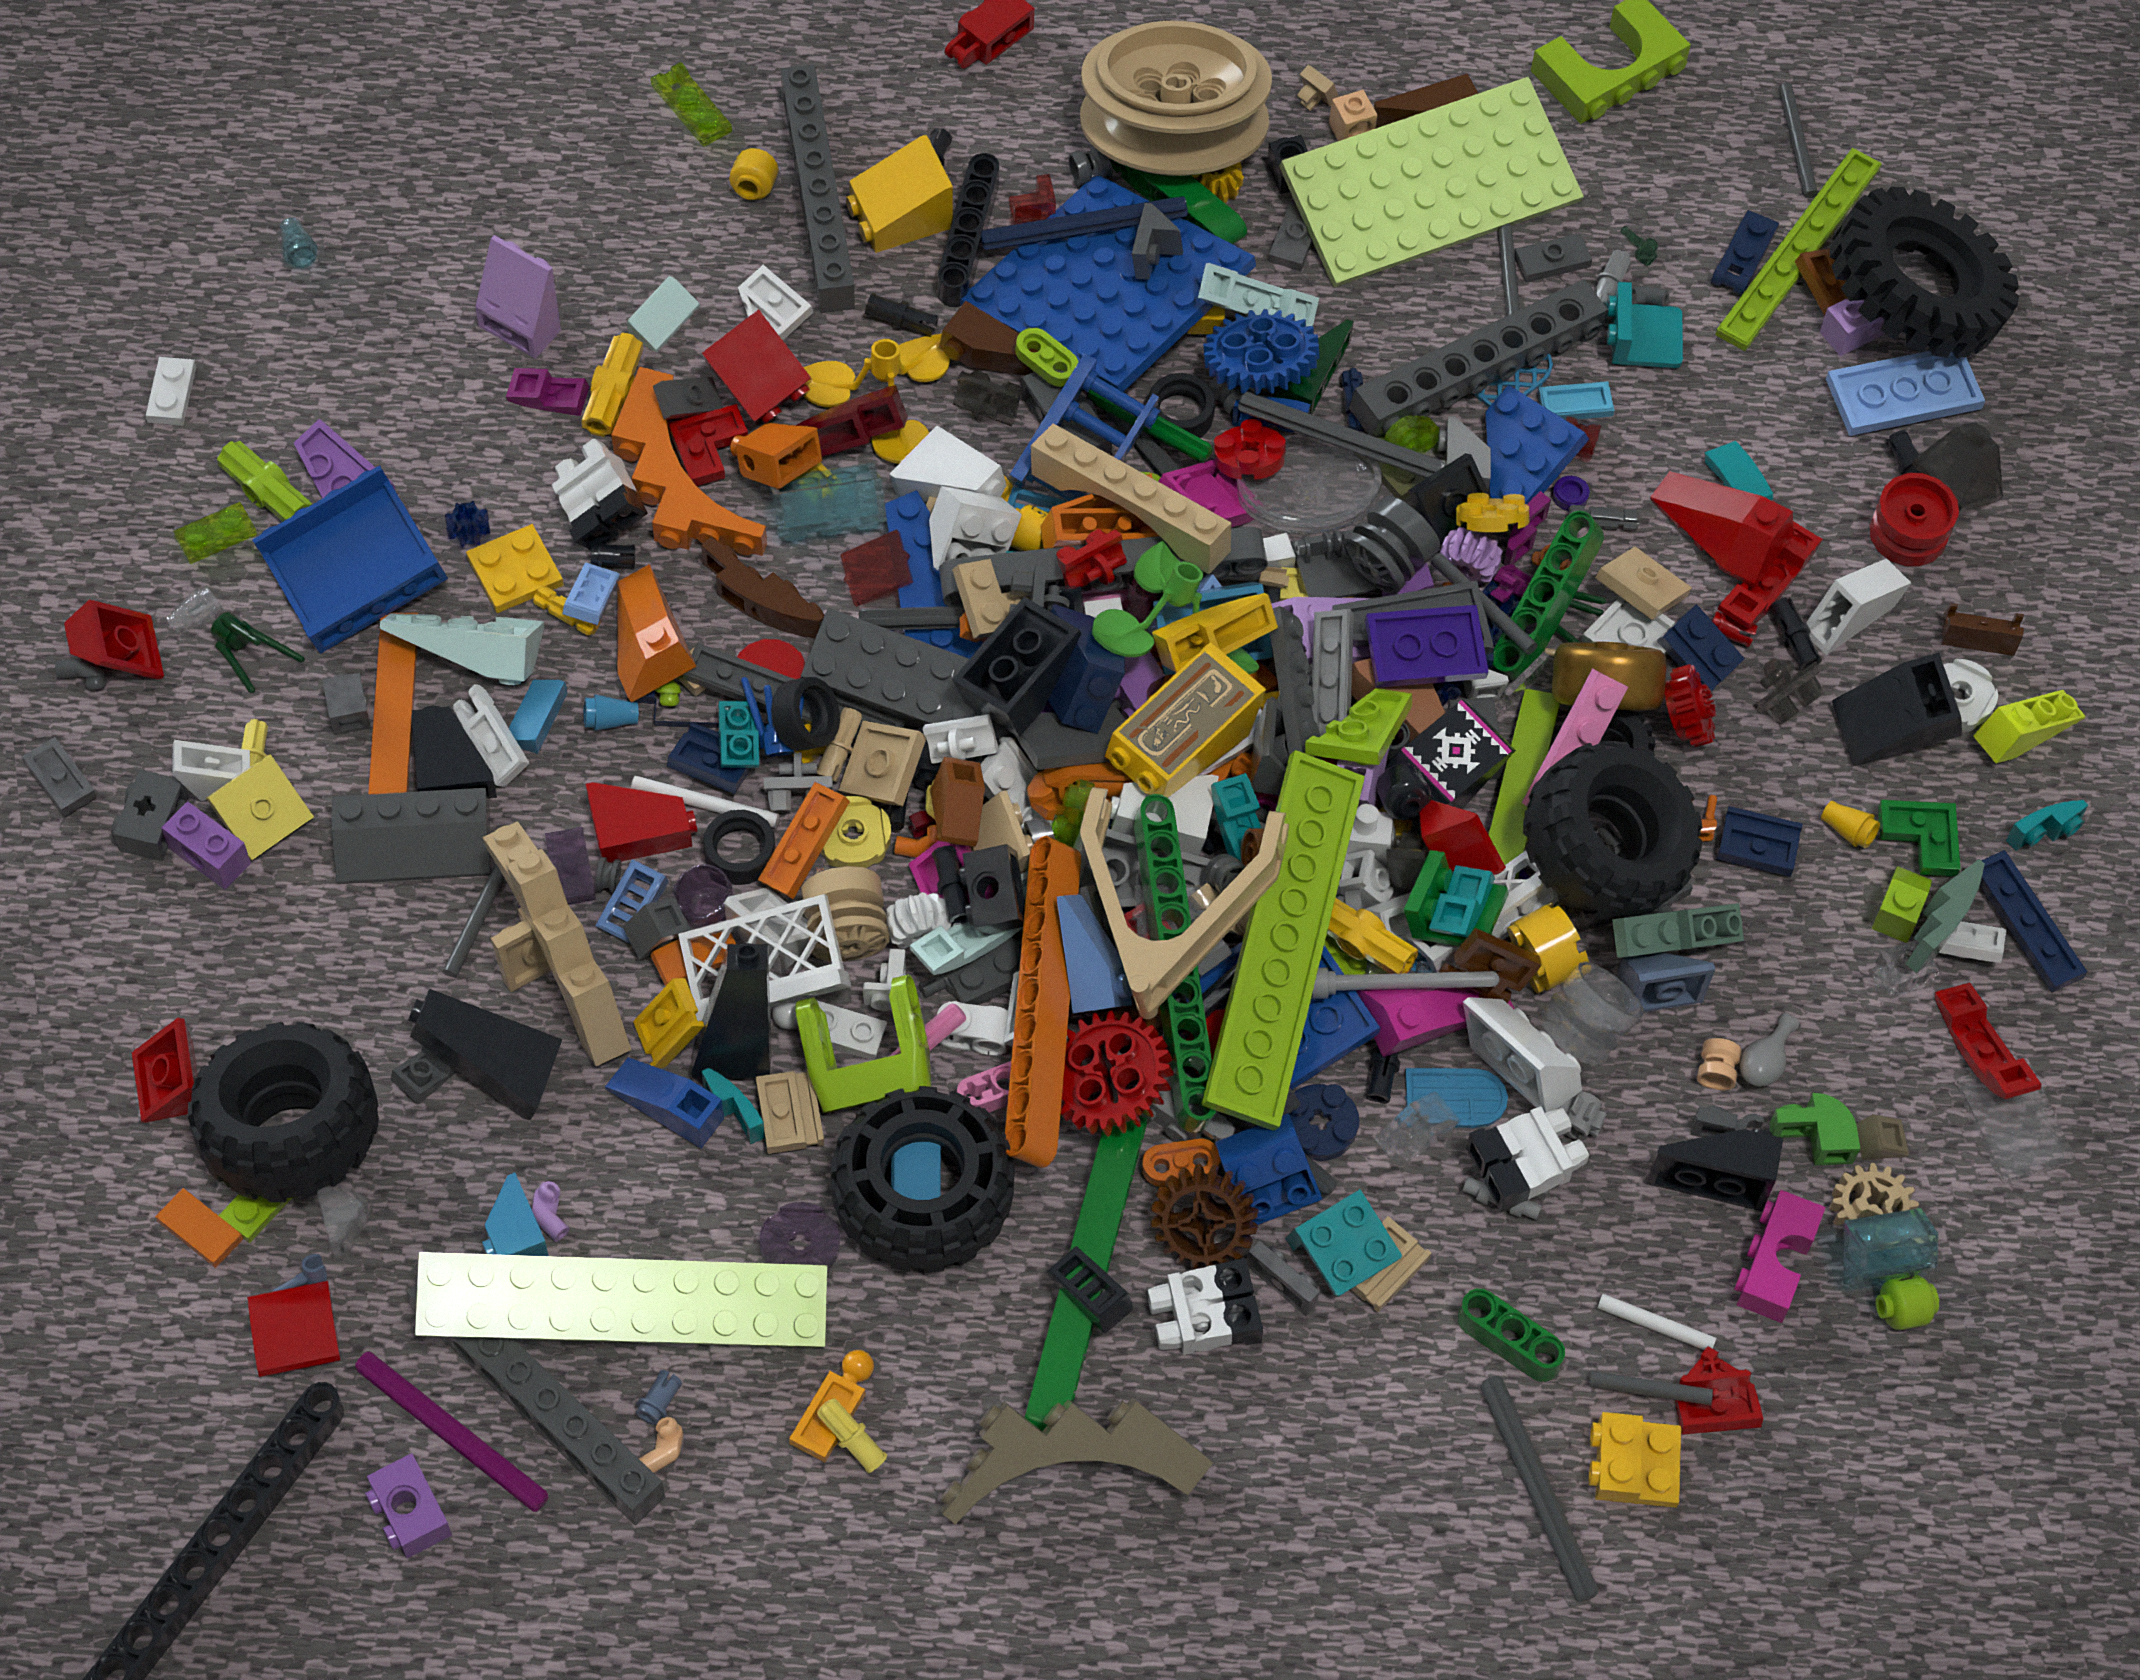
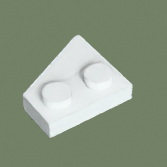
[738,265,813,340]

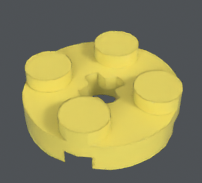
[821,796,891,868]

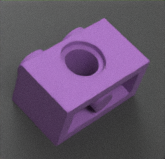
[161,801,251,890]
[365,1453,452,1558]

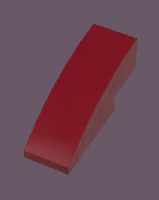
[796,385,908,456]

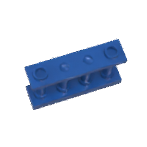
[1009,353,1161,501]

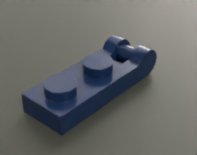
[1710,210,1779,296]

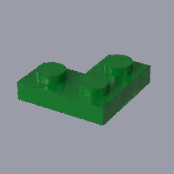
[1878,800,1961,876]

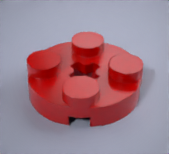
[1214,419,1286,480]

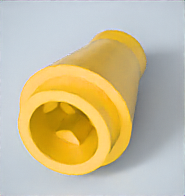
[1821,800,1880,848]

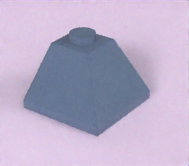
[1617,952,1715,1014]

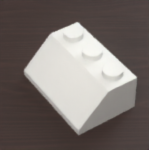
[1463,997,1582,1113]

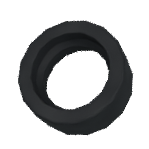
[1148,373,1216,438]
[771,677,840,751]
[703,809,775,885]

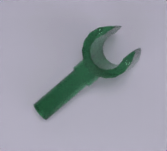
[1620,226,1658,266]

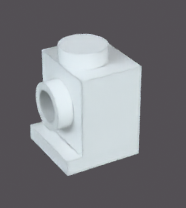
[1339,849,1393,909]

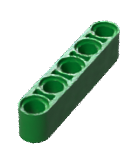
[1110,159,1248,245]
[1493,511,1604,682]

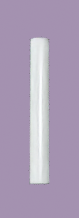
[1597,1294,1716,1350]

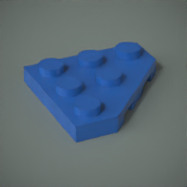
[1486,385,1589,504]

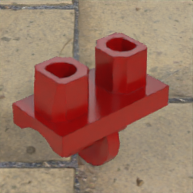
[1056,529,1127,587]

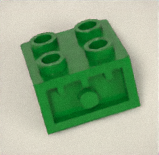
[1404,850,1509,947]

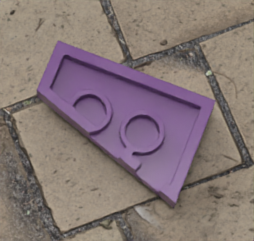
[294,419,396,499]

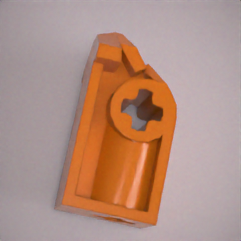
[1026,762,1133,820]

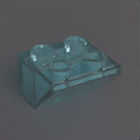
[1843,1208,1938,1291]

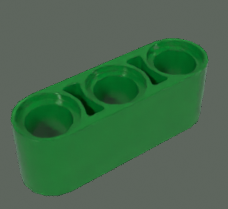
[1458,1288,1565,1382]

